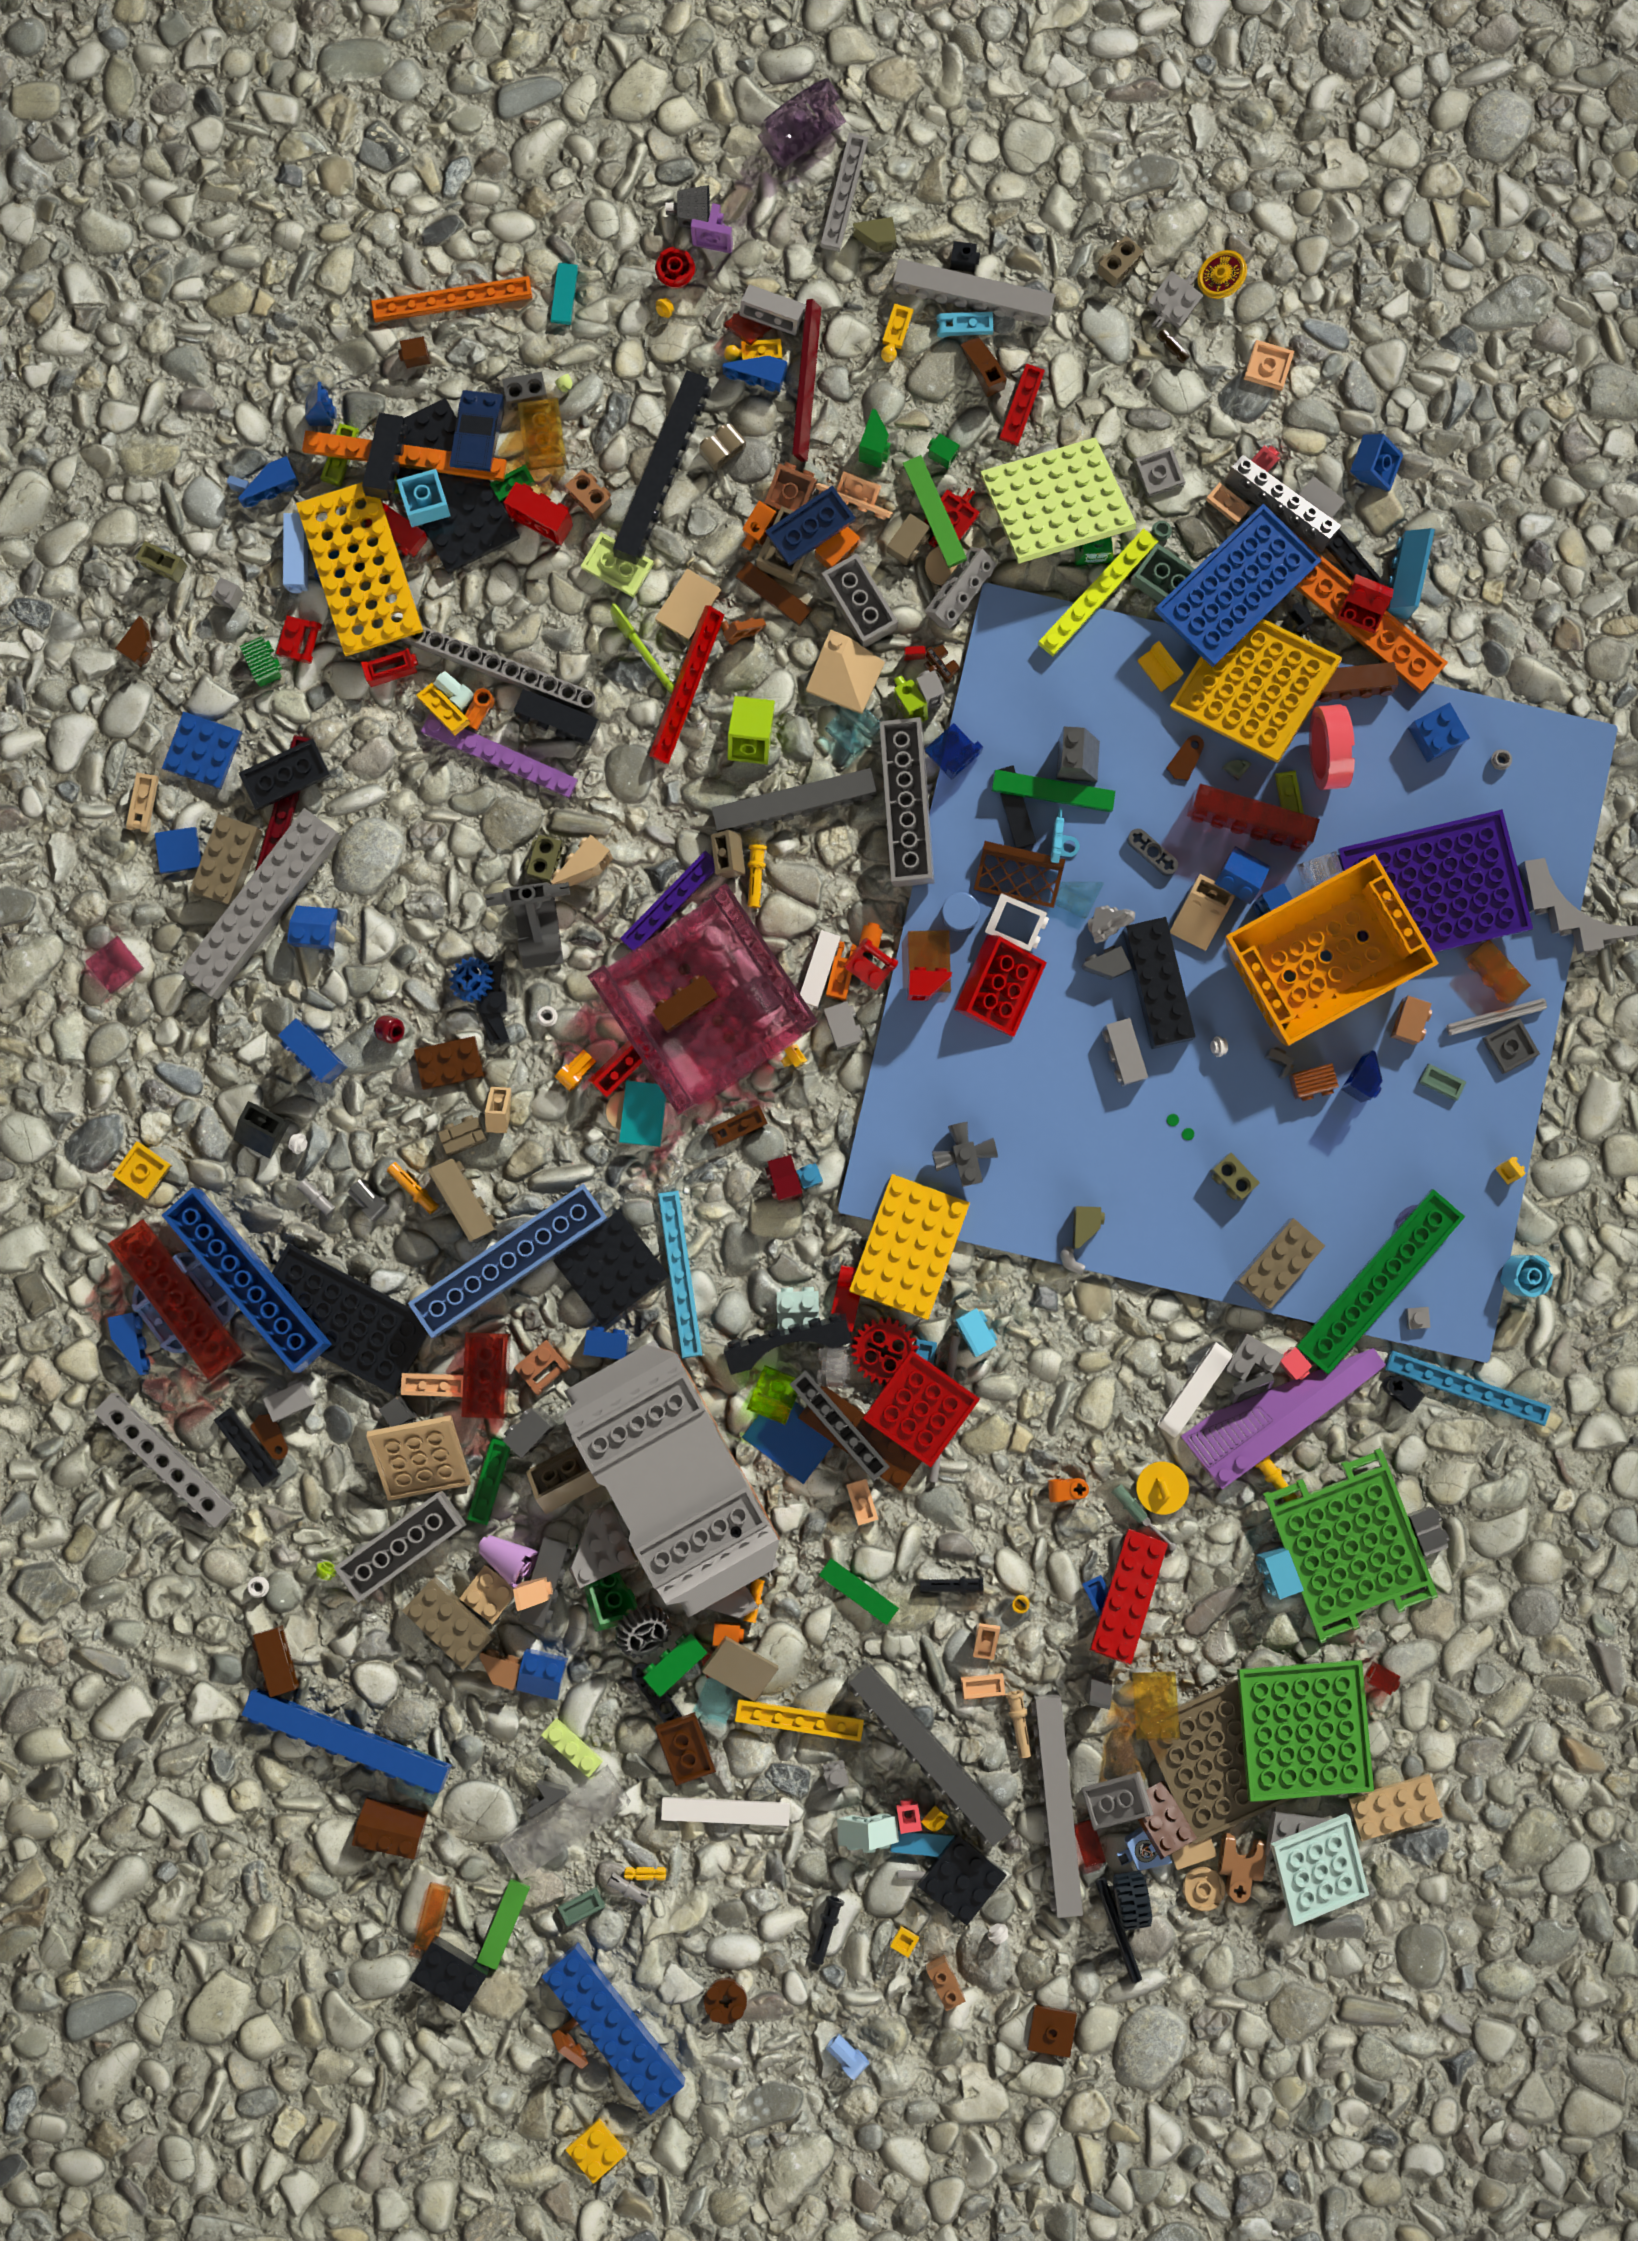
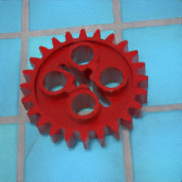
[851,1317,919,1385]

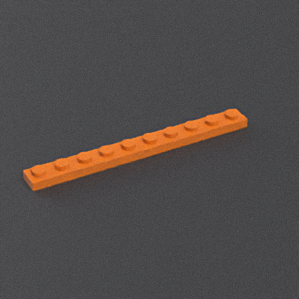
[302,430,507,482]

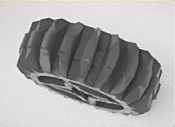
[615,1604,672,1659]

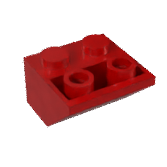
[1337,574,1394,634]
[907,967,952,1001]

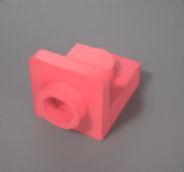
[1251,445,1281,472]

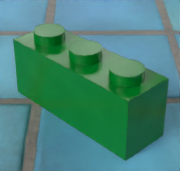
[641,1633,708,1697]

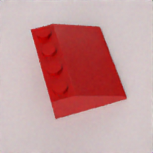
[954,935,1047,1037]

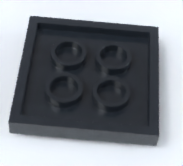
[917,1834,1007,1926]

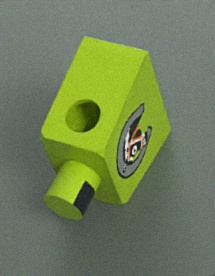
[892,676,928,722]

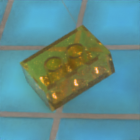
[517,398,568,471]
[1132,1672,1180,1741]

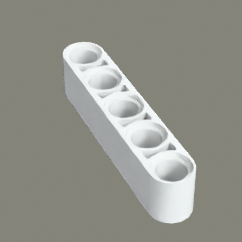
[1157,1342,1233,1438]

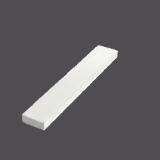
[661,1797,790,1826]

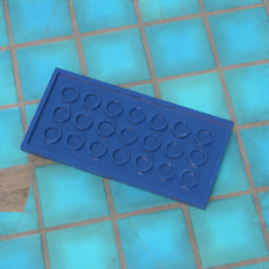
[1154,504,1321,668]

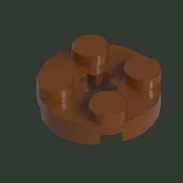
[704,1977,747,2024]

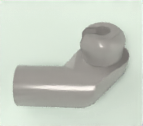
[1060,1246,1085,1275]

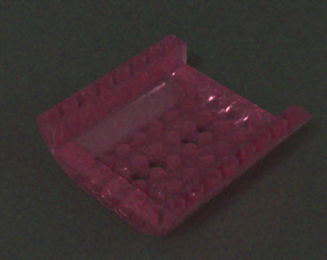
[587,883,818,1115]

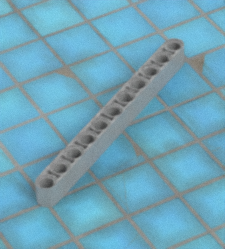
[392,617,598,714]

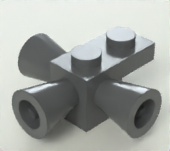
[932,1122,998,1187]

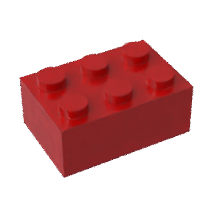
[503,482,573,546]

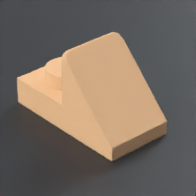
[973,1623,1000,1660]

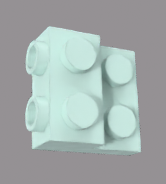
[777,1287,819,1331]

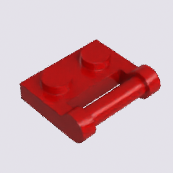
[276,615,322,664]
[843,938,898,991]

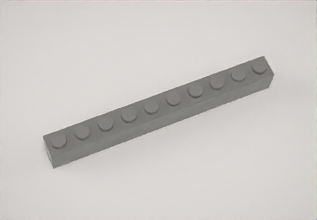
[1031,1694,1083,1918]

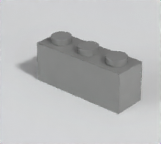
[739,284,806,335]
[1102,1018,1148,1086]

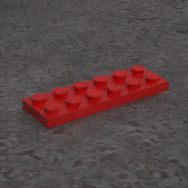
[1089,1529,1168,1665]

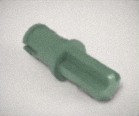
[1111,1484,1147,1523]

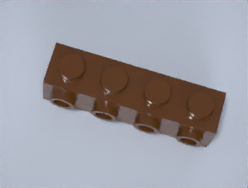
[1317,662,1399,702]

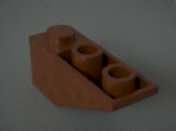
[960,336,1007,397]

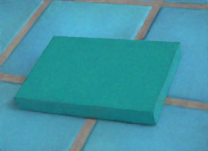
[619,1081,668,1147]

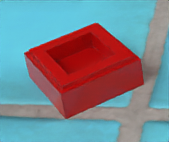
[904,646,926,661]

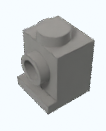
[823,1759,849,1791]

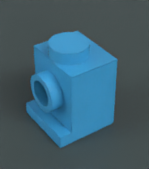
[796,1163,823,1190]

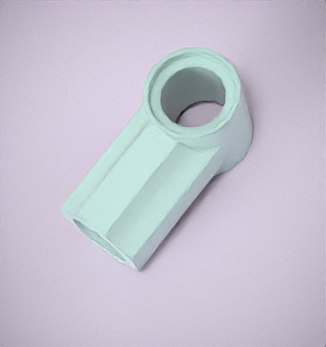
[433,671,474,712]

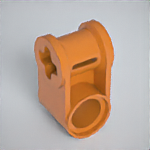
[1048,1478,1089,1502]

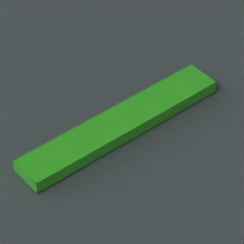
[903,455,967,569]

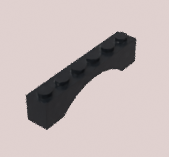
[724,1313,852,1375]

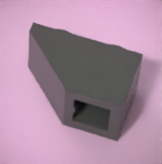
[1082,945,1132,980]

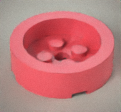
[1309,704,1355,790]

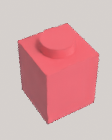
[1279,1347,1312,1380]

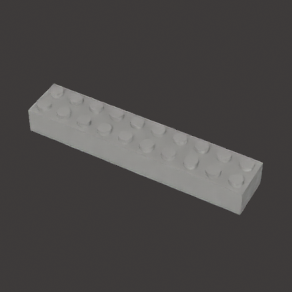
[178,808,342,1000]

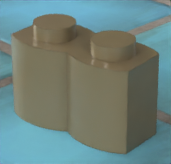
[699,423,746,471]

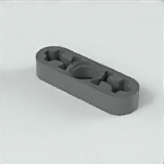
[1127,829,1178,876]

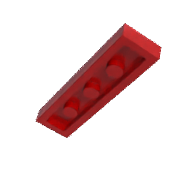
[999,363,1045,446]

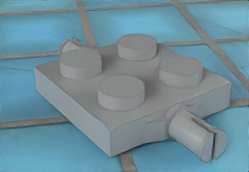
[1147,271,1203,330]

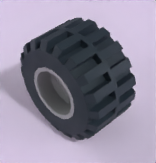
[1113,1871,1152,1931]

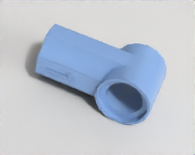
[826,2033,870,2080]

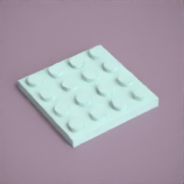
[1270,1813,1369,1926]

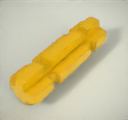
[624,1867,666,1880]

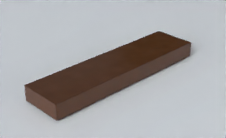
[736,561,812,627]

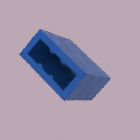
[1214,846,1271,904]

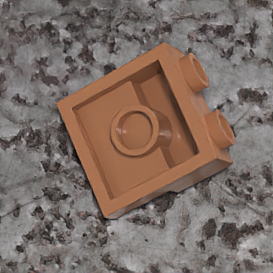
[764,462,818,511]

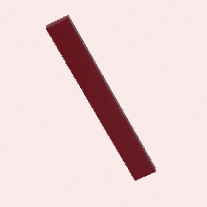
[792,299,822,462]
[255,735,310,871]

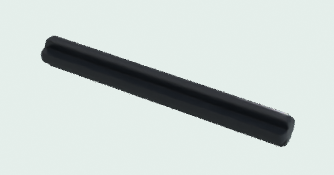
[1095,1877,1142,1983]

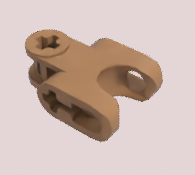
[1218,1833,1267,1903]

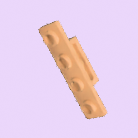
[815,471,893,520]

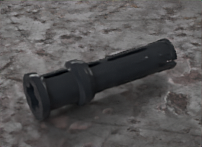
[920,1576,984,1595]
[810,1895,845,1965]

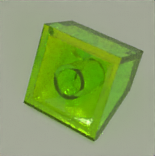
[747,1365,798,1425]

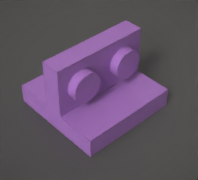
[691,203,733,254]

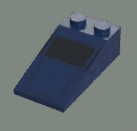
[450,390,505,472]

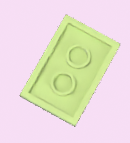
[581,532,654,598]

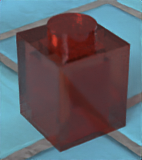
[1364,1661,1401,1695]

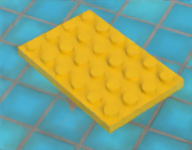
[849,1174,970,1320]

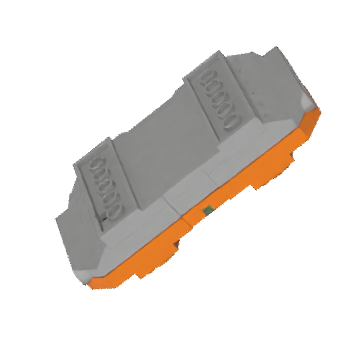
[563,1340,780,1617]

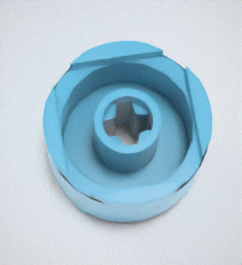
[1500,1255,1553,1297]

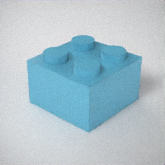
[397,469,451,527]
[1256,1546,1304,1599]

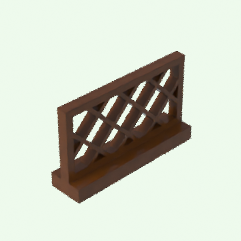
[974,841,1066,908]

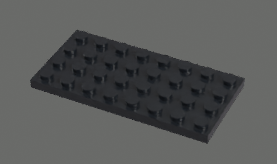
[395,398,520,574]
[272,1243,429,1396]

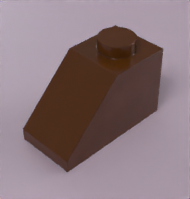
[115,616,153,668]

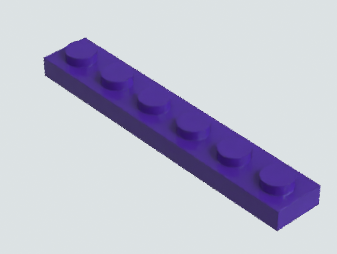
[620,851,715,953]

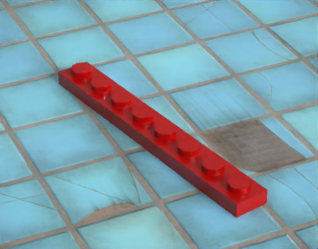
[649,605,725,765]

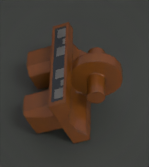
[923,645,960,684]

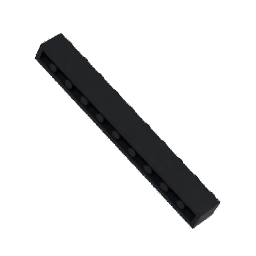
[613,370,712,565]

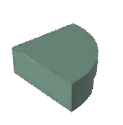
[1222,760,1251,781]

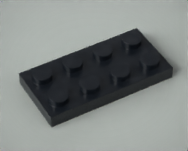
[239,738,331,811]

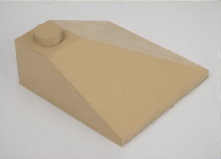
[806,630,885,714]

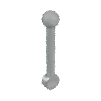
[1142,1517,1177,1551]

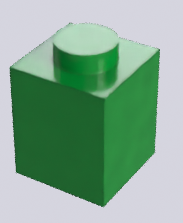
[927,433,960,469]

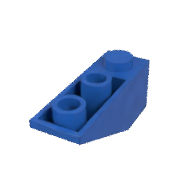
[722,356,787,392]
[305,382,337,426]
[238,456,300,508]
[107,1313,151,1375]

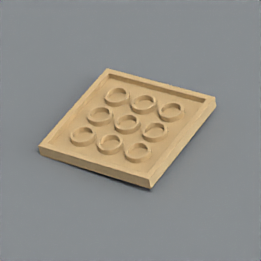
[367,1415,471,1501]

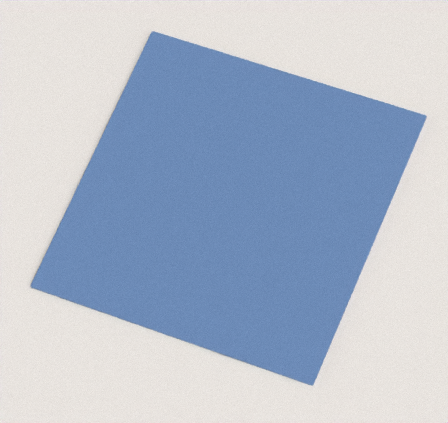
[838,583,1618,1363]

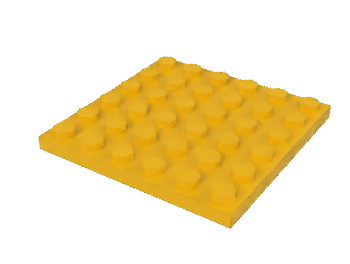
[1170,619,1342,763]

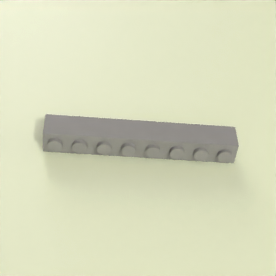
[893,259,1055,326]

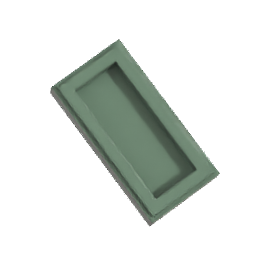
[1419,1064,1466,1101]
[557,1886,606,1927]

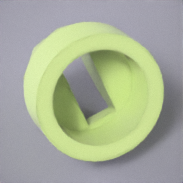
[555,374,573,392]

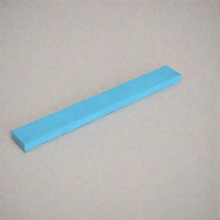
[658,1191,703,1359]

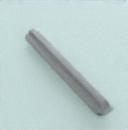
[1446,998,1547,1035]

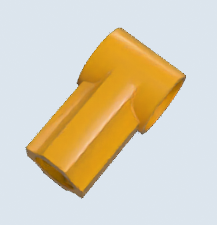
[555,1049,597,1092]

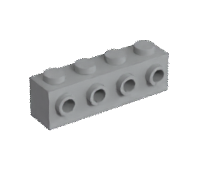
[924,547,997,629]

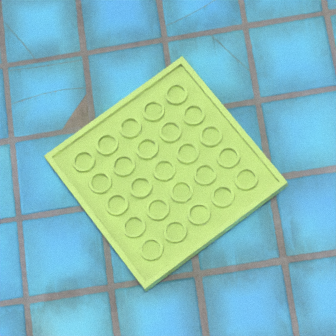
[981,437,1136,564]

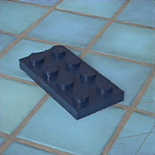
[765,485,856,566]

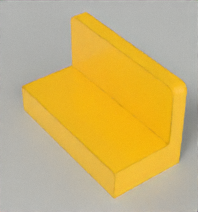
[1137,641,1183,692]

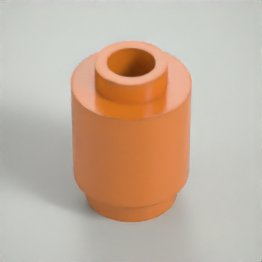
[859,922,883,954]

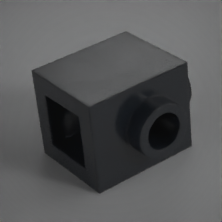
[950,241,980,272]

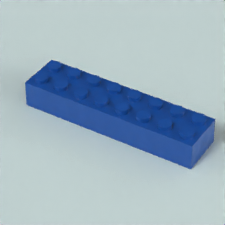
[542,1942,686,2115]

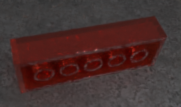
[1187,783,1320,852]

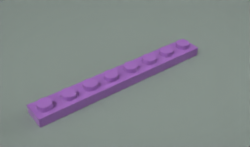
[421,713,578,799]

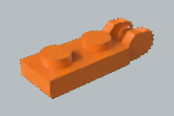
[826,941,857,1001]

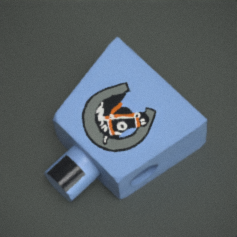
[1116,1827,1172,1871]

